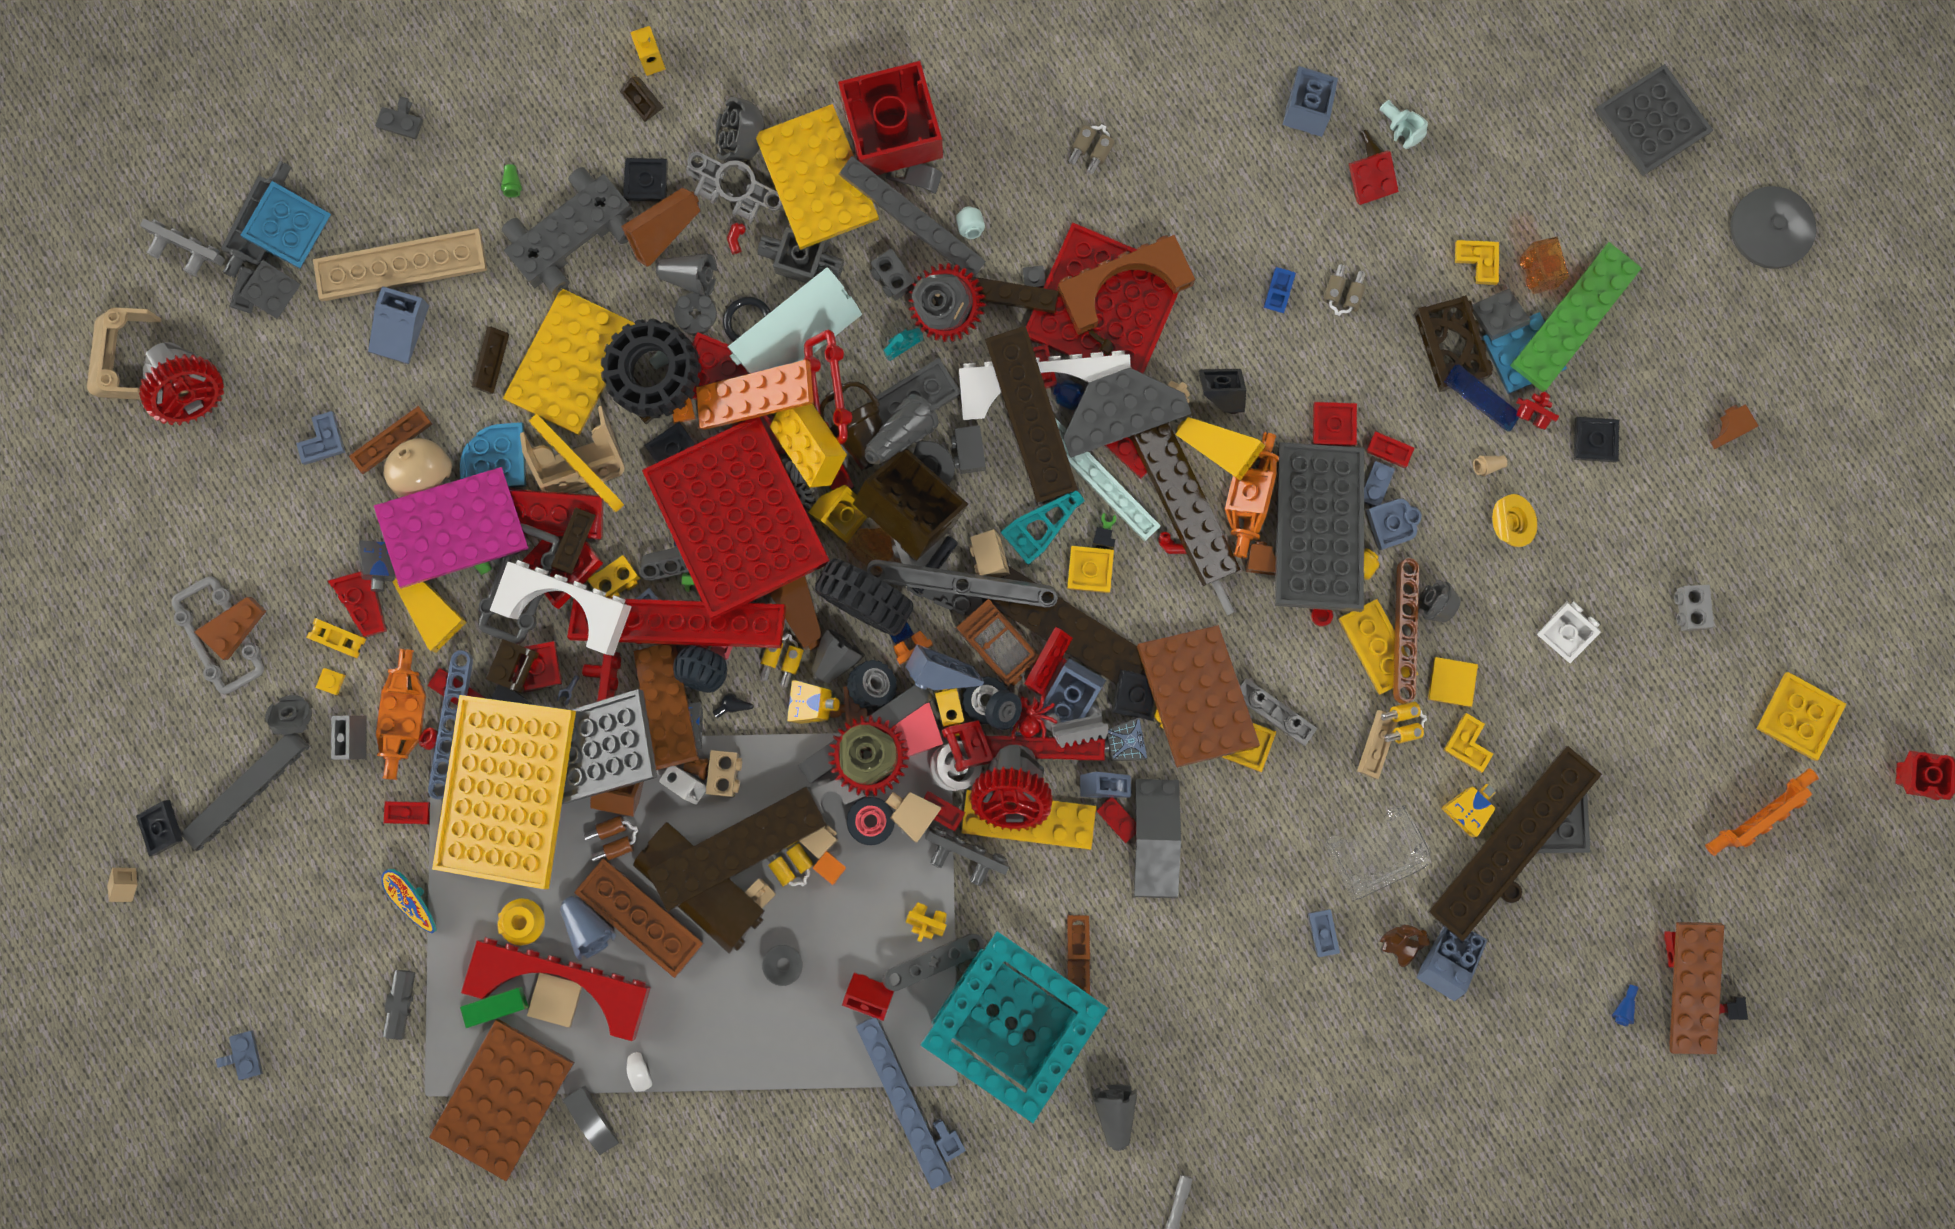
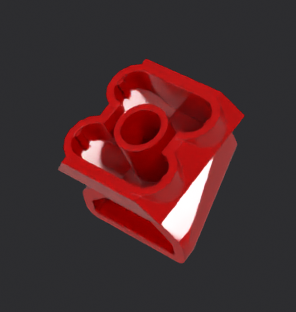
[1895,750,1955,801]

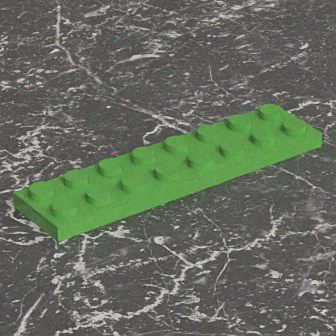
[1510,242,1642,392]

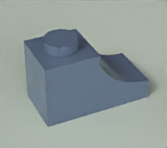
[1080,772,1131,798]

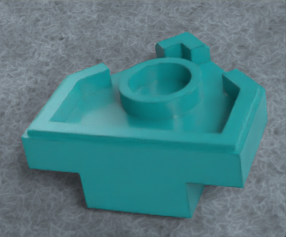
[883,327,923,361]

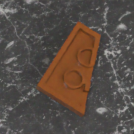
[194,597,266,660]

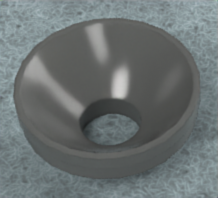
[762,945,803,986]

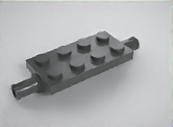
[221,161,299,278]

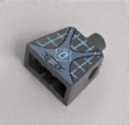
[1105,718,1148,761]

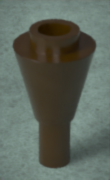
[1360,130,1384,157]

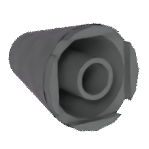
[656,254,717,296]
[1092,1084,1137,1151]

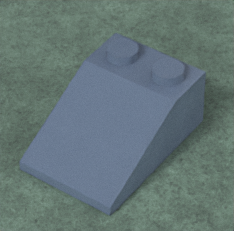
[1282,66,1338,137]
[905,644,984,690]
[1040,658,1106,722]

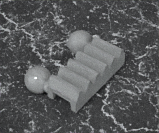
[1043,705,1108,748]

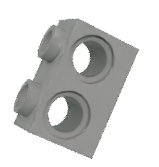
[1674,585,1714,631]

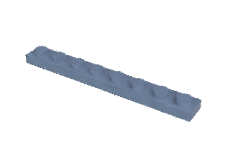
[856,1017,952,1189]

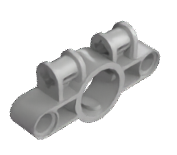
[687,152,783,224]

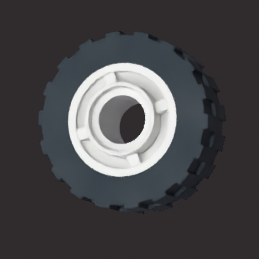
[962,676,1008,725]

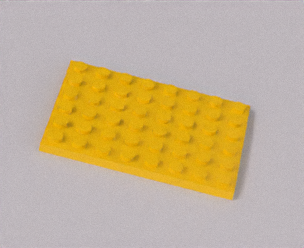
[432,695,576,889]

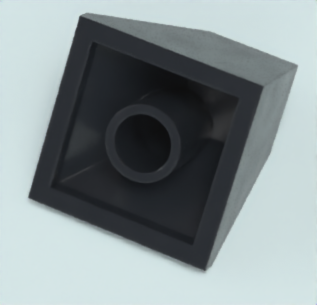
[1199,369,1247,414]

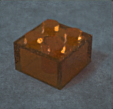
[1520,236,1569,294]

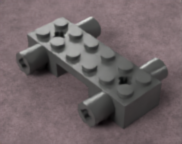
[501,167,634,295]
[758,226,844,283]

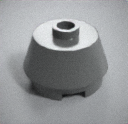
[1418,579,1461,623]

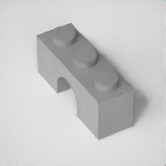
[807,774,865,815]

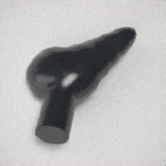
[713,693,754,719]

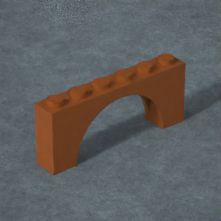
[1057,235,1195,335]

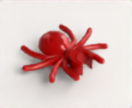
[1011,695,1057,740]

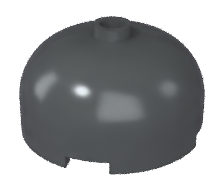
[715,97,765,162]

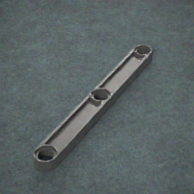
[867,560,1058,607]

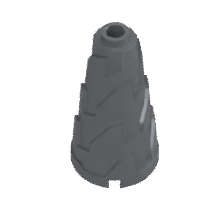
[865,394,939,464]

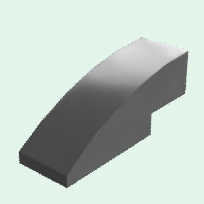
[562,1086,619,1155]

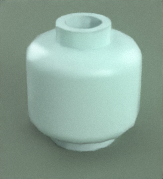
[956,206,985,239]

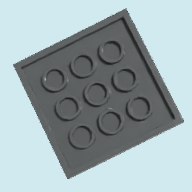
[1595,64,1713,176]

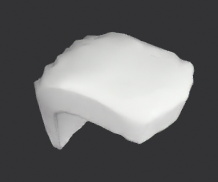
[626,1052,652,1092]

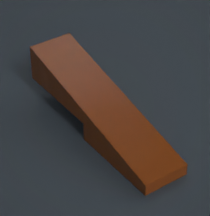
[1067,915,1090,1008]

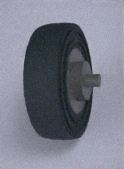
[985,690,1022,730]

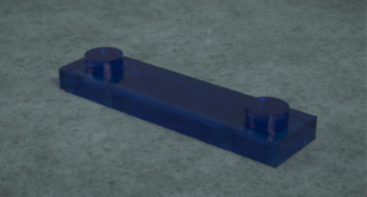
[1444,364,1519,432]

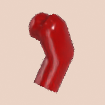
[1158,532,1187,554]

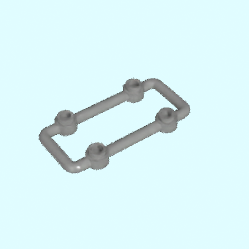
[172,576,264,694]

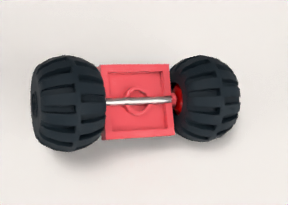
[673,599,757,693]

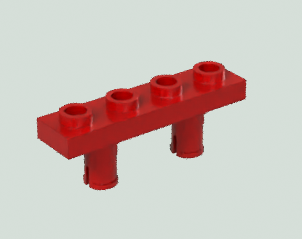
[582,651,621,702]

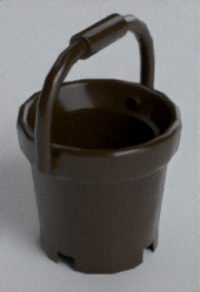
[820,381,884,471]

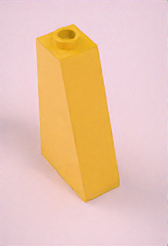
[1175,417,1266,481]
[392,576,467,653]

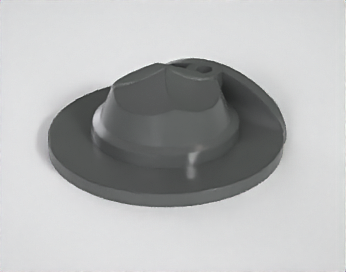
[913,441,955,485]

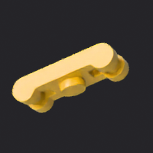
[306,618,366,659]

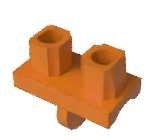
[894,631,933,665]

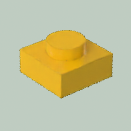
[315,668,346,695]

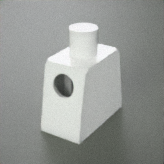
[656,765,706,805]

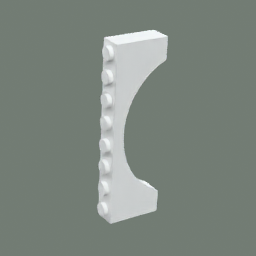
[959,350,1131,420]

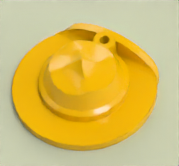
[1492,494,1537,547]

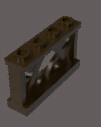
[1414,295,1493,392]

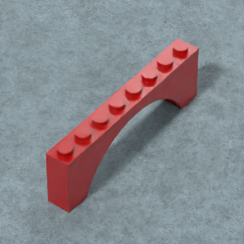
[461,937,651,1041]

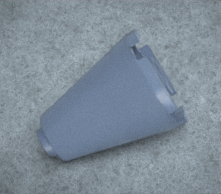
[560,896,616,960]

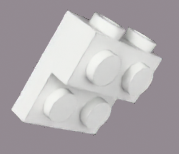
[1537,601,1601,663]

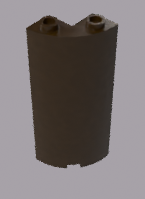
[633,822,765,954]

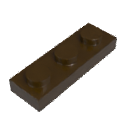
[471,326,509,394]
[551,507,596,576]

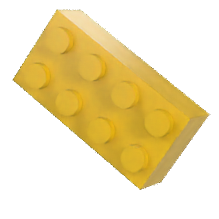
[770,404,847,488]

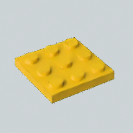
[1756,672,1846,761]

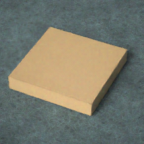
[527,973,582,1028]

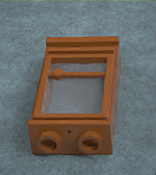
[955,599,1039,686]

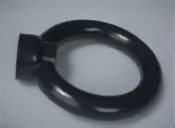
[723,297,771,342]

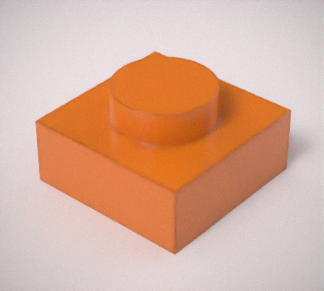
[672,398,696,424]

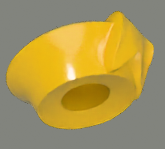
[498,898,545,946]

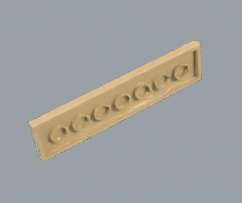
[313,228,487,302]

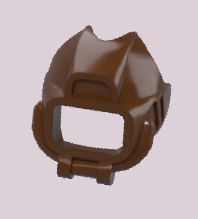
[1379,924,1430,967]

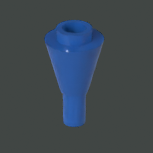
[1612,985,1638,1026]

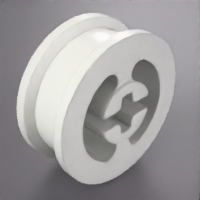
[930,741,982,791]

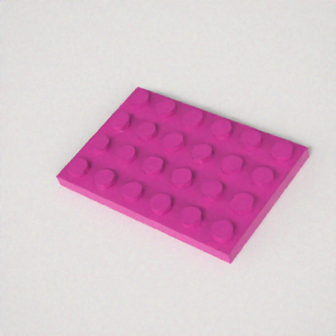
[374,467,529,588]

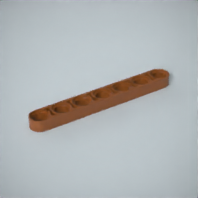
[1393,558,1419,704]

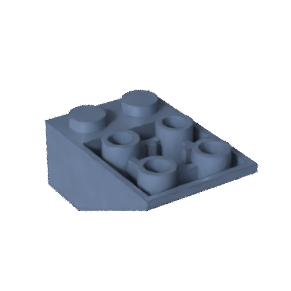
[368,286,429,364]
[1416,927,1487,1002]

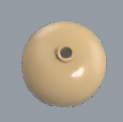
[384,438,452,498]

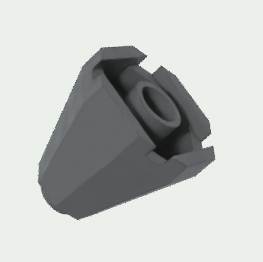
[811,629,865,684]

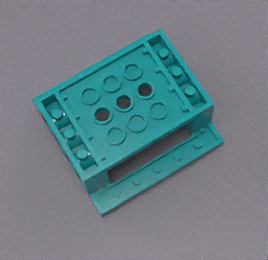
[920,931,1109,1123]

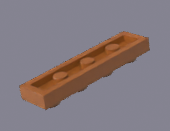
[349,406,433,474]

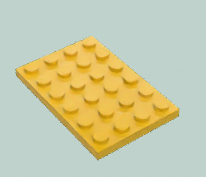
[756,104,879,250]
[503,288,635,436]

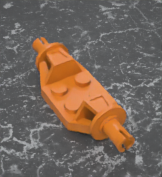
[1225,432,1279,559]
[376,649,426,780]

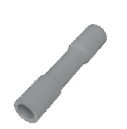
[1165,1174,1193,1229]

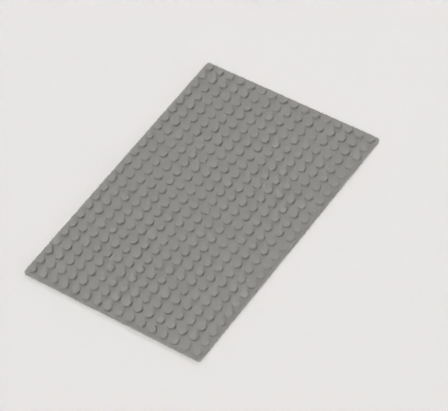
[425,731,958,1097]

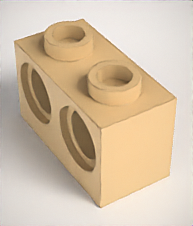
[706,750,742,797]

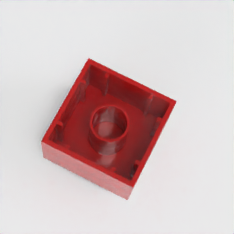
[838,61,943,175]

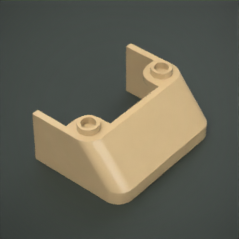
[87,308,161,400]
[520,406,624,493]

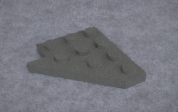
[1537,793,1591,853]

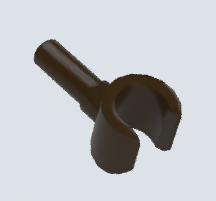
[1089,330,1113,356]

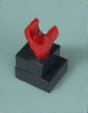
[1719,995,1748,1020]

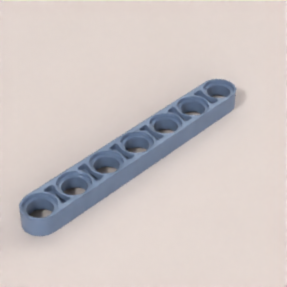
[428,650,473,799]

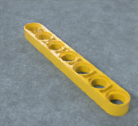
[528,414,624,512]

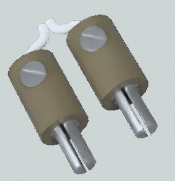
[1069,124,1115,174]
[1323,264,1365,316]

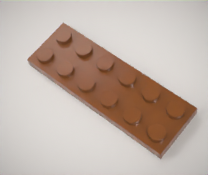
[633,644,699,770]
[574,858,704,978]
[1669,922,1724,1054]

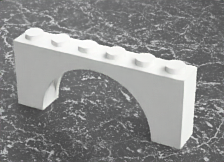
[490,560,632,656]

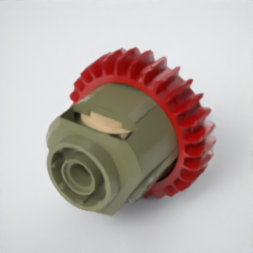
[828,715,910,797]

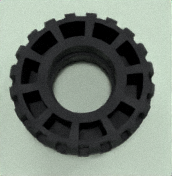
[601,319,701,418]
[815,558,913,636]

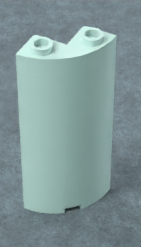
[728,267,862,374]

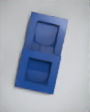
[1264,267,1296,313]

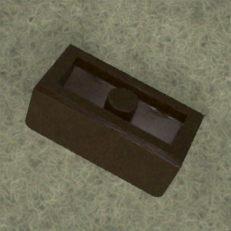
[620,76,664,122]

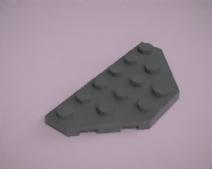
[1063,367,1192,458]

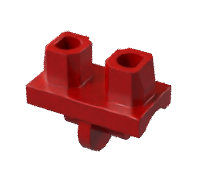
[1516,392,1559,430]

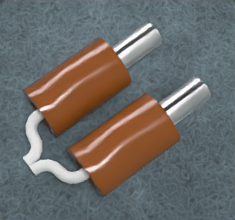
[583,815,639,861]

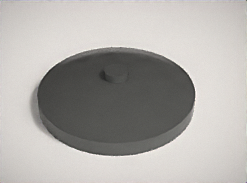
[1730,186,1816,269]

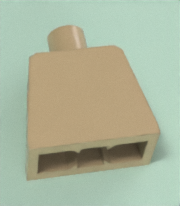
[885,792,941,843]

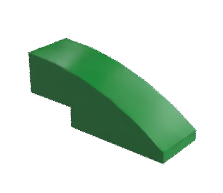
[460,987,529,1028]

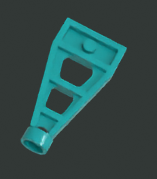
[1001,490,1085,565]

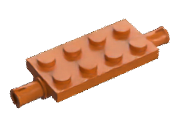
[1705,768,1819,856]

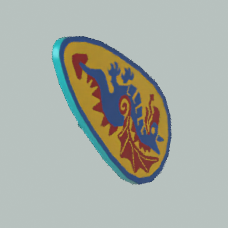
[381,869,436,933]

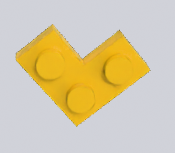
[1455,240,1499,285]
[1443,713,1493,773]

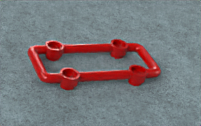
[803,330,852,445]

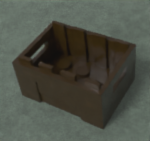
[853,448,968,561]

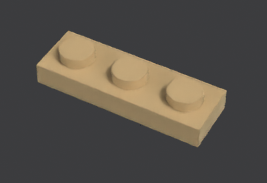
[1357,710,1398,779]

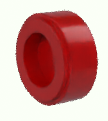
[1311,609,1333,627]
[418,727,438,750]

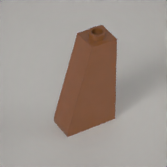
[621,187,700,267]
[769,575,823,651]

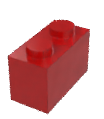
[842,973,894,1021]

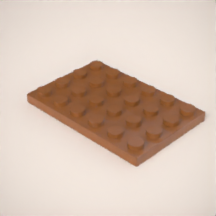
[1137,625,1260,768]
[429,1019,575,1181]

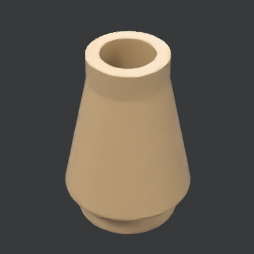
[1473,455,1507,476]

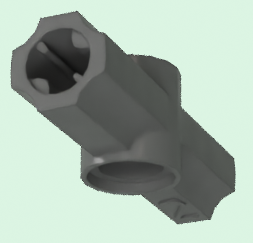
[383,970,416,1040]

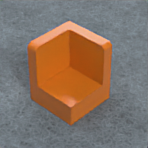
[813,851,846,885]

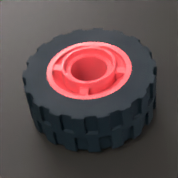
[847,797,895,845]

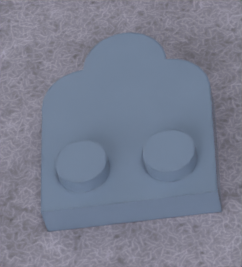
[1366,499,1422,550]

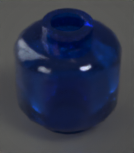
[1053,379,1084,410]

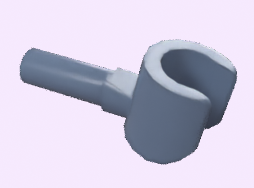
[557,675,579,706]

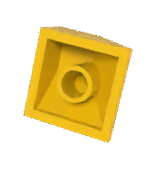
[808,485,867,543]

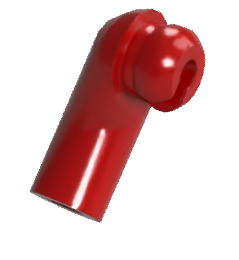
[727,223,746,255]

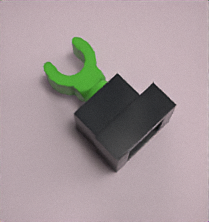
[1092,513,1116,550]

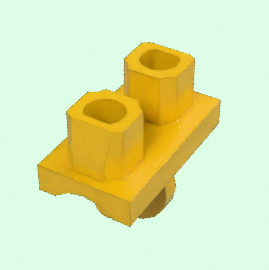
[905,902,947,942]

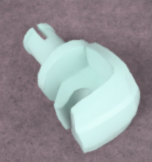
[1380,100,1428,149]

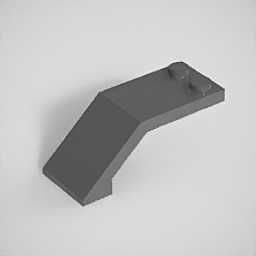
[1134,779,1181,898]

